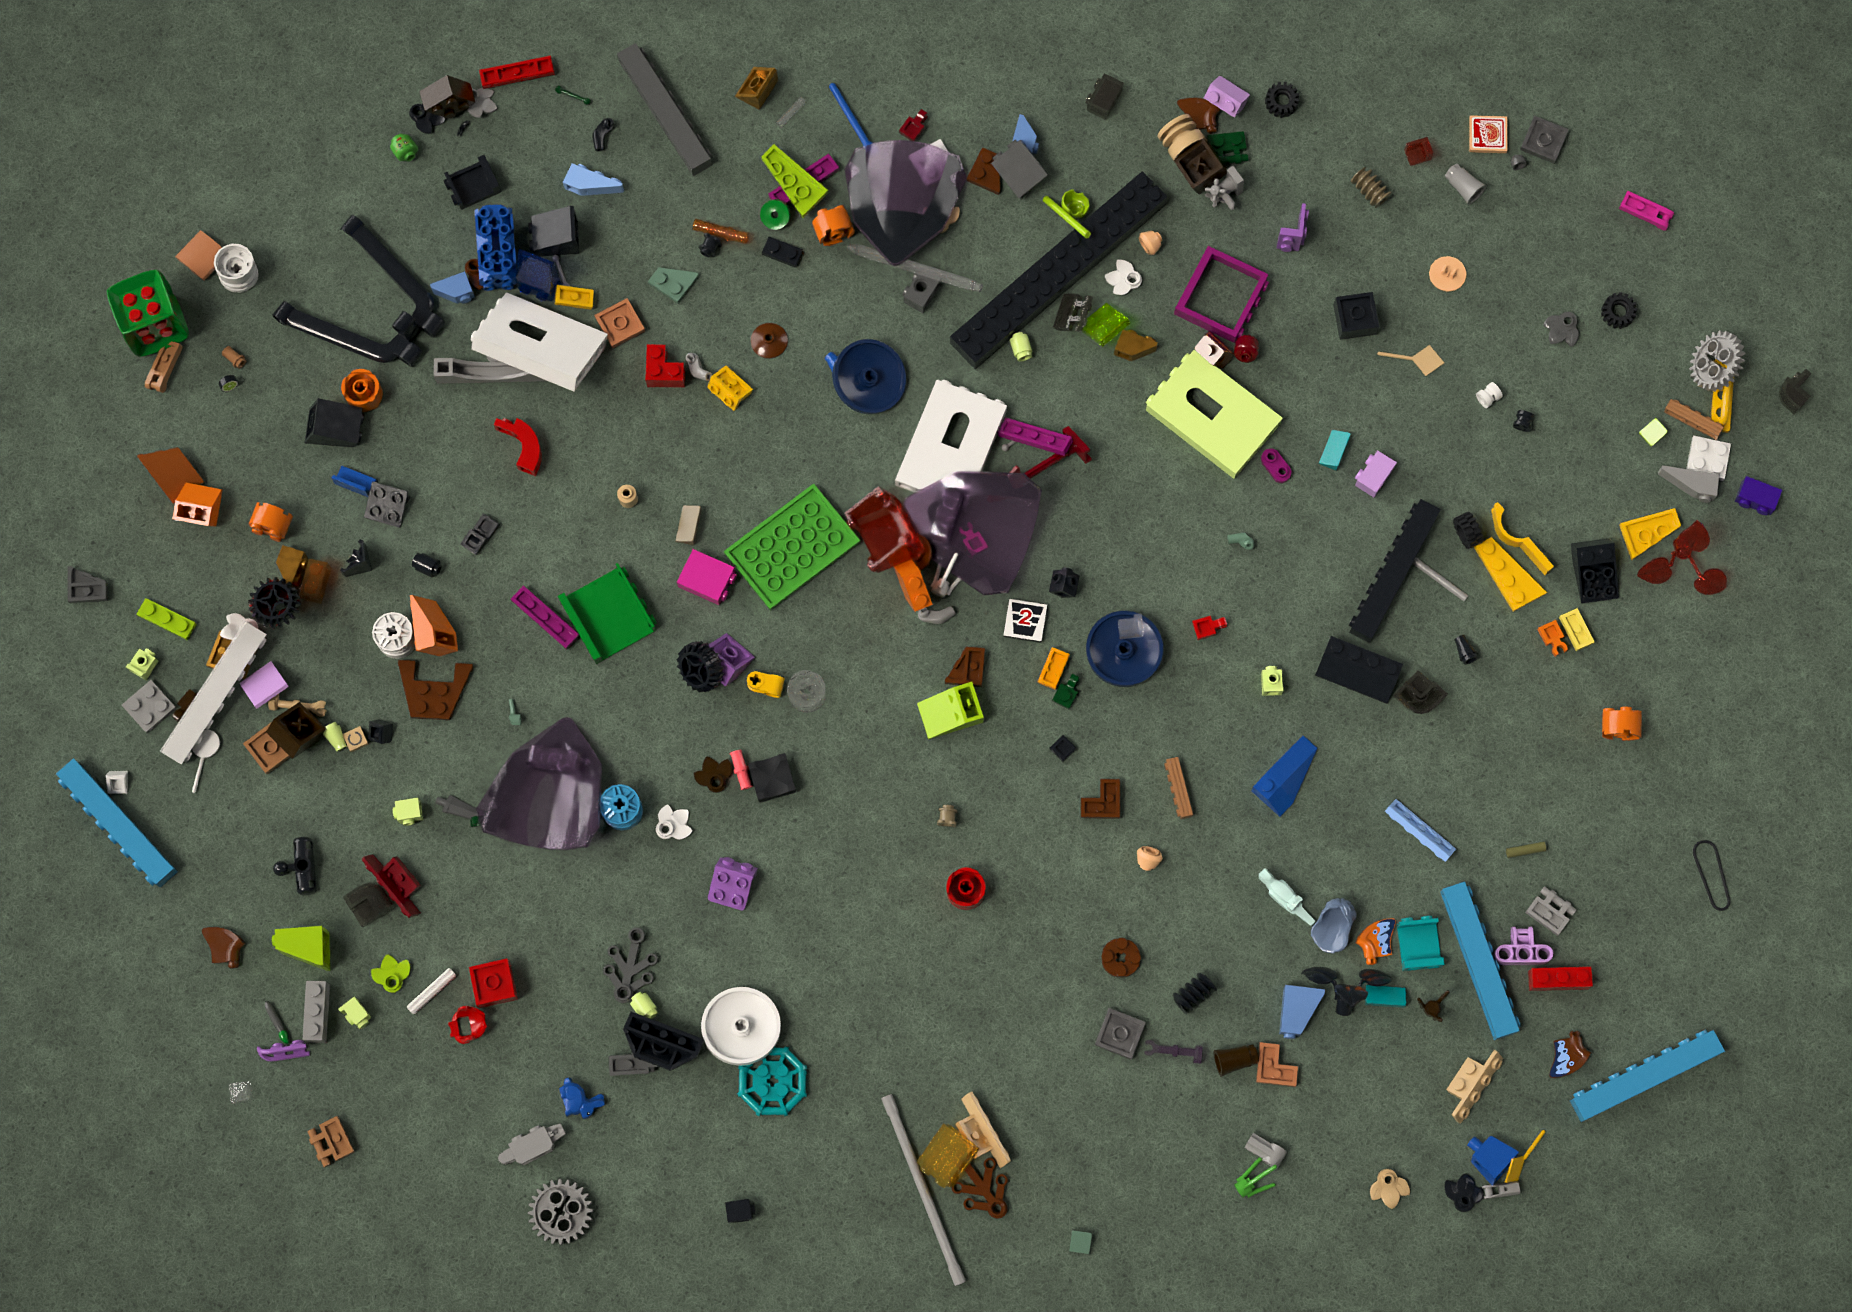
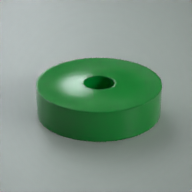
[760,199,791,230]

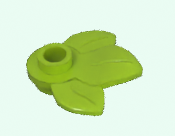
[371,954,410,993]

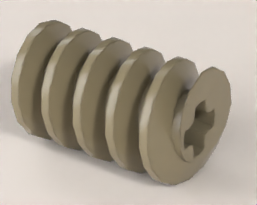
[1351,167,1392,208]

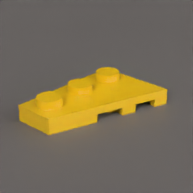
[1619,508,1681,560]

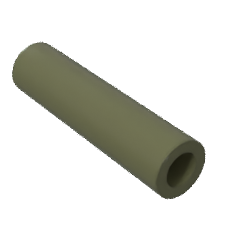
[1506,842,1546,858]

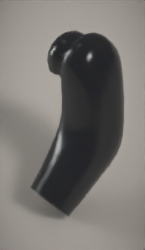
[592,118,614,152]

